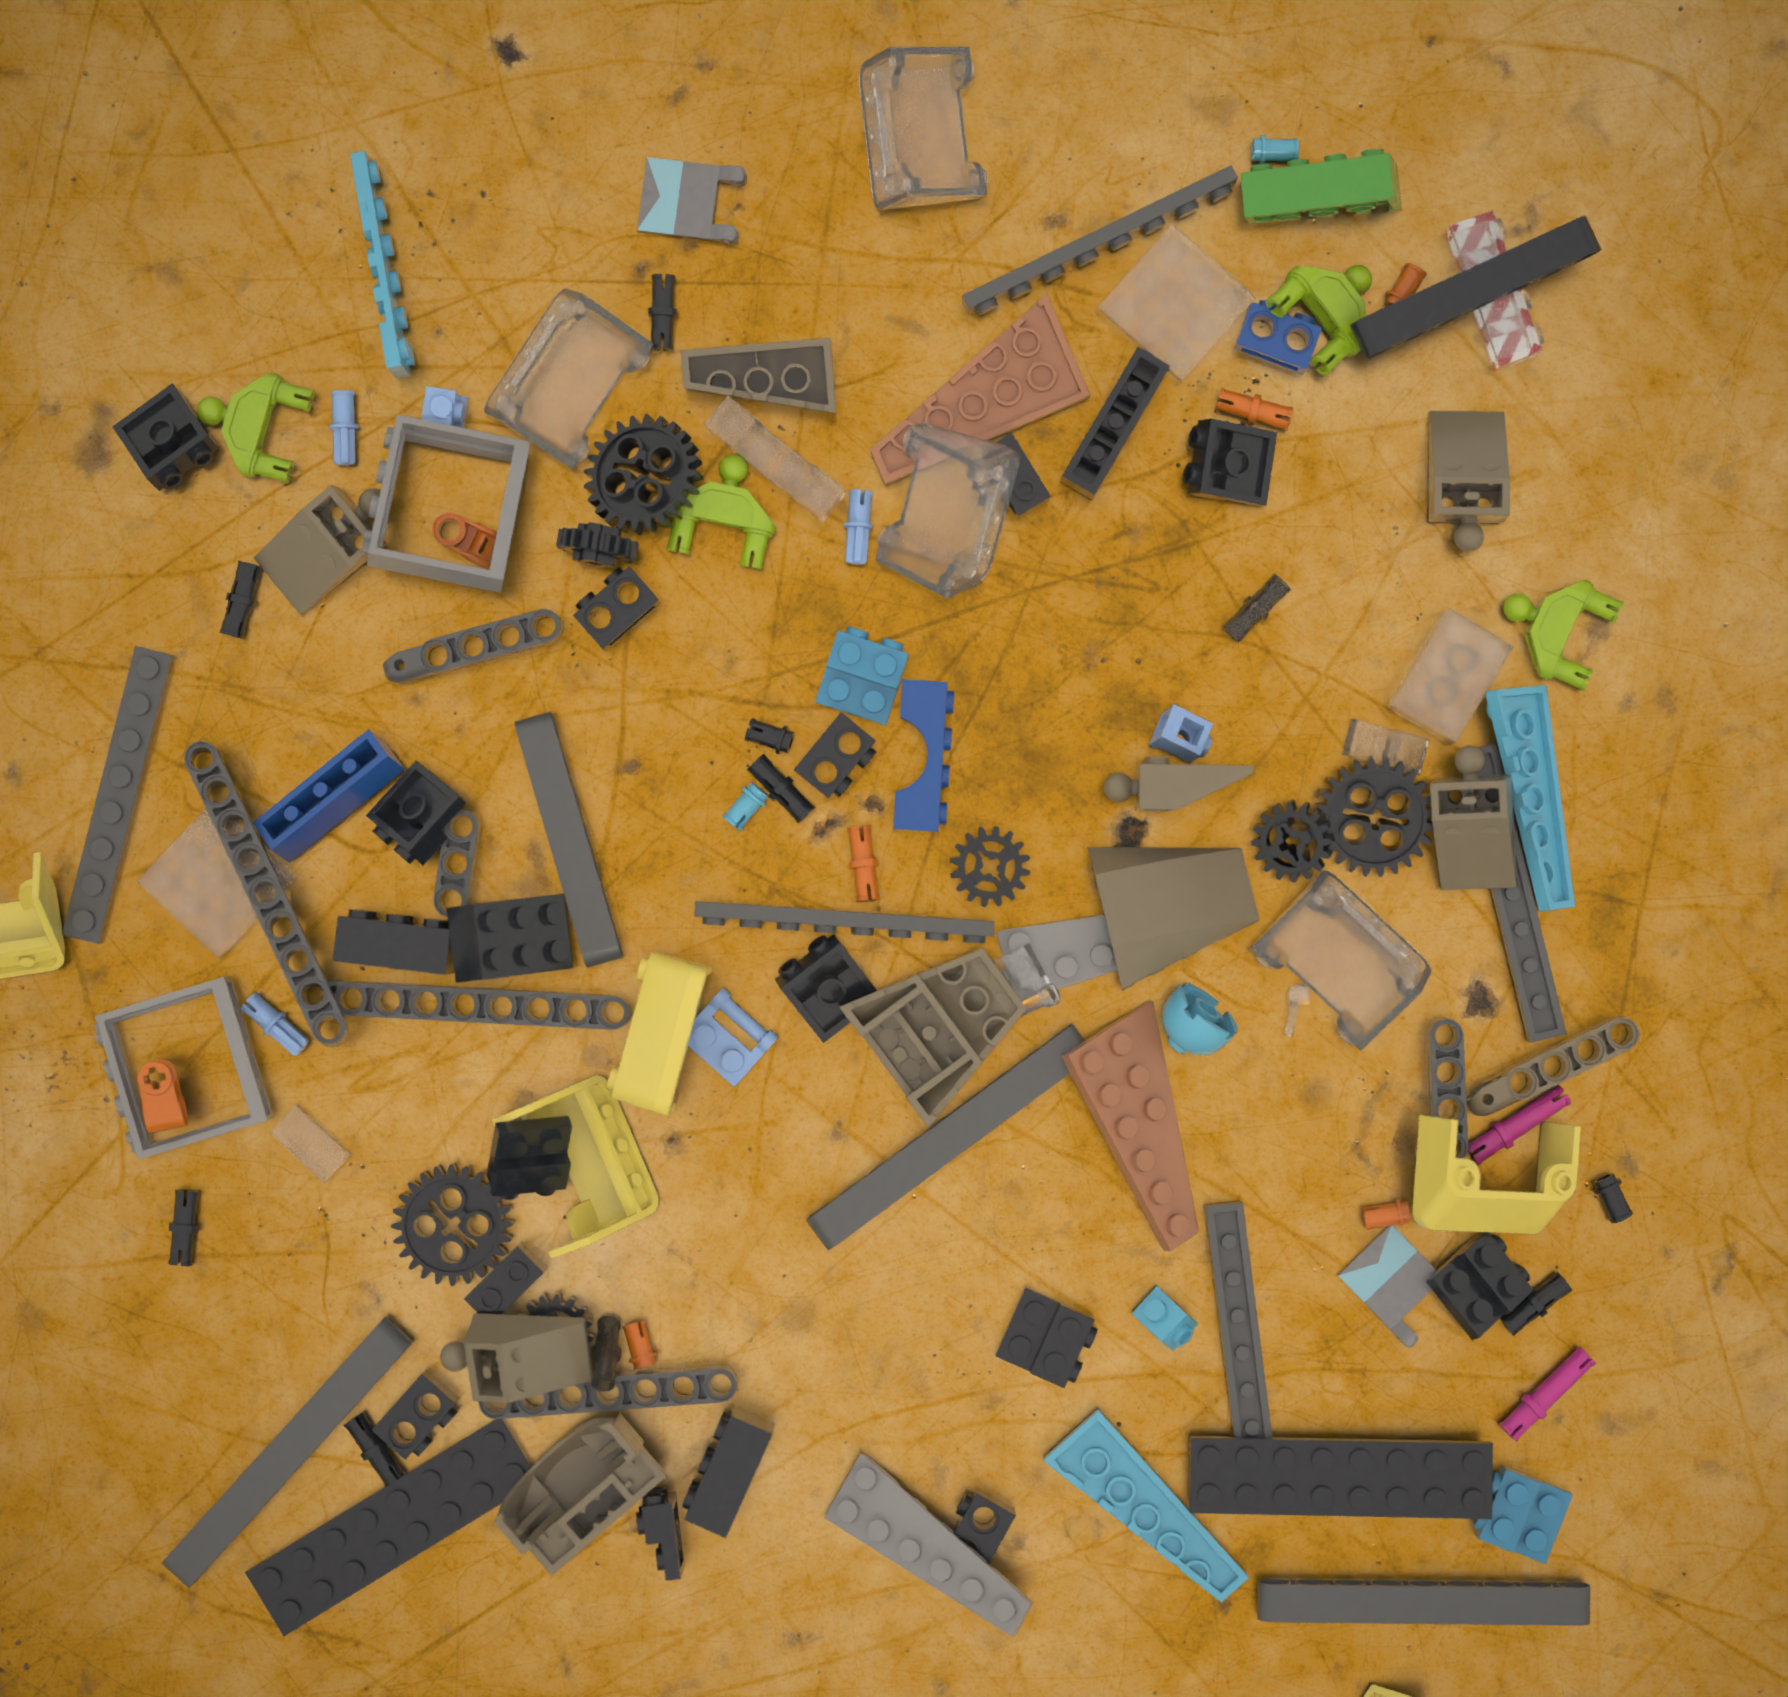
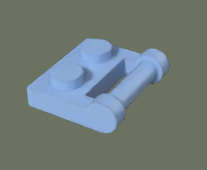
[688,988,779,1087]

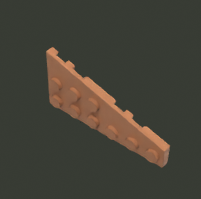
[870,293,1091,485]
[1061,1001,1199,1251]

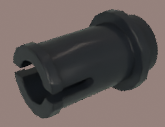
[745,718,795,755]
[1593,1173,1633,1223]

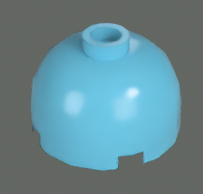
[1162,983,1238,1056]

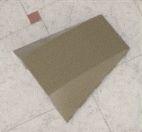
[1088,847,1259,991]
[840,948,1027,1128]

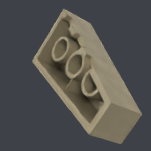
[680,338,836,413]

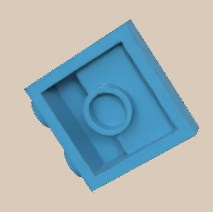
[815,626,909,726]
[1472,1465,1573,1564]

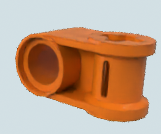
[432,512,497,570]
[138,1058,188,1134]

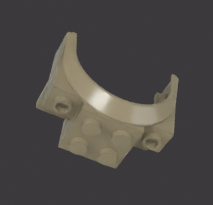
[495,1413,667,1576]

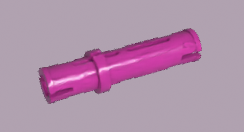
[1468,1084,1571,1166]
[1499,1346,1596,1442]

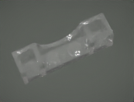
[704,396,846,523]

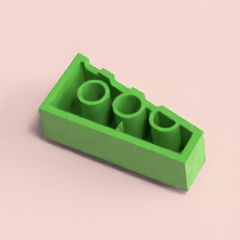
[1241,149,1402,224]

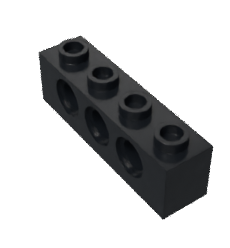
[1060,347,1170,500]

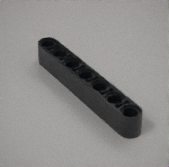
[1350,215,1602,360]

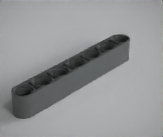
[515,711,623,968]
[478,1364,738,1419]

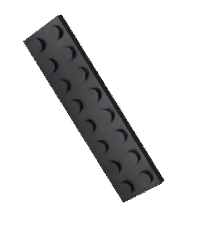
[245,1419,533,1636]
[1189,1436,1493,1519]

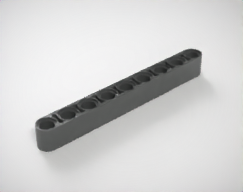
[184,741,349,1048]
[297,980,632,1030]
[806,1024,1085,1250]
[162,1317,413,1588]
[1257,1579,1591,1626]

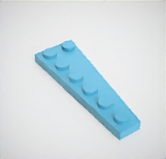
[350,151,415,379]
[1485,685,1575,911]
[1043,1409,1249,1603]

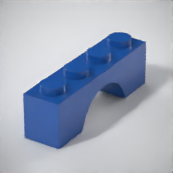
[893,679,954,832]

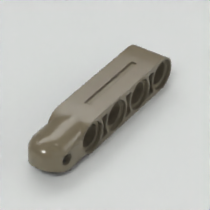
[1466,1016,1640,1116]

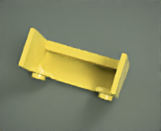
[0,852,65,979]
[607,951,712,1116]
[492,1075,658,1259]
[1413,1115,1581,1234]

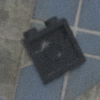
[113,383,219,491]
[1183,418,1277,507]
[366,760,466,865]
[775,934,877,1043]
[486,1116,572,1200]
[1426,1232,1533,1340]
[995,1287,1098,1388]
[636,1487,685,1581]

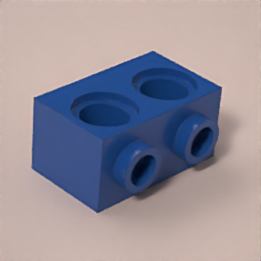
[1234,300,1322,375]

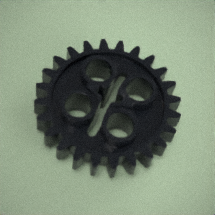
[584,414,703,535]
[1315,755,1433,877]
[391,1163,514,1286]

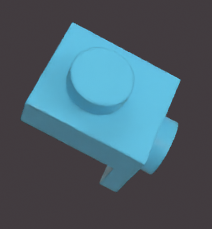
[1132,1286,1198,1351]

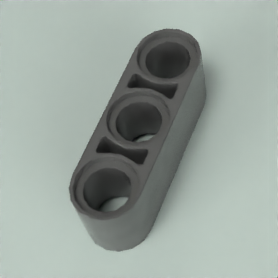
[433,810,482,917]

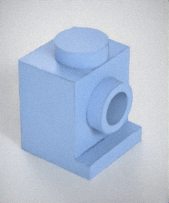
[421,386,469,428]
[1149,704,1213,763]

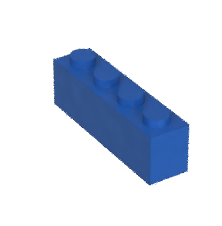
[252,729,405,863]

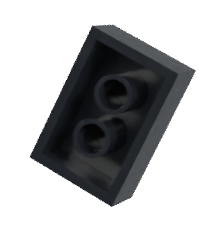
[447,894,573,983]
[332,909,454,975]
[682,1405,775,1538]

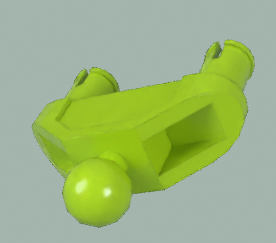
[1266,265,1373,376]
[197,373,315,484]
[666,454,776,570]
[1503,579,1624,691]

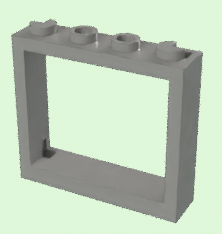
[361,414,530,593]
[94,976,274,1160]

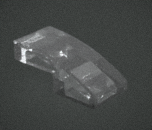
[1342,719,1429,775]

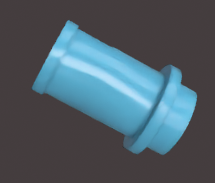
[1251,135,1299,164]
[723,782,768,831]

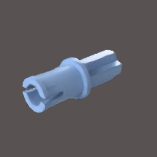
[329,390,359,466]
[844,489,873,565]
[240,992,309,1056]

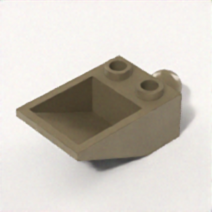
[1429,411,1510,552]
[254,485,387,615]
[1430,745,1517,890]
[1104,757,1254,812]
[440,1313,593,1403]

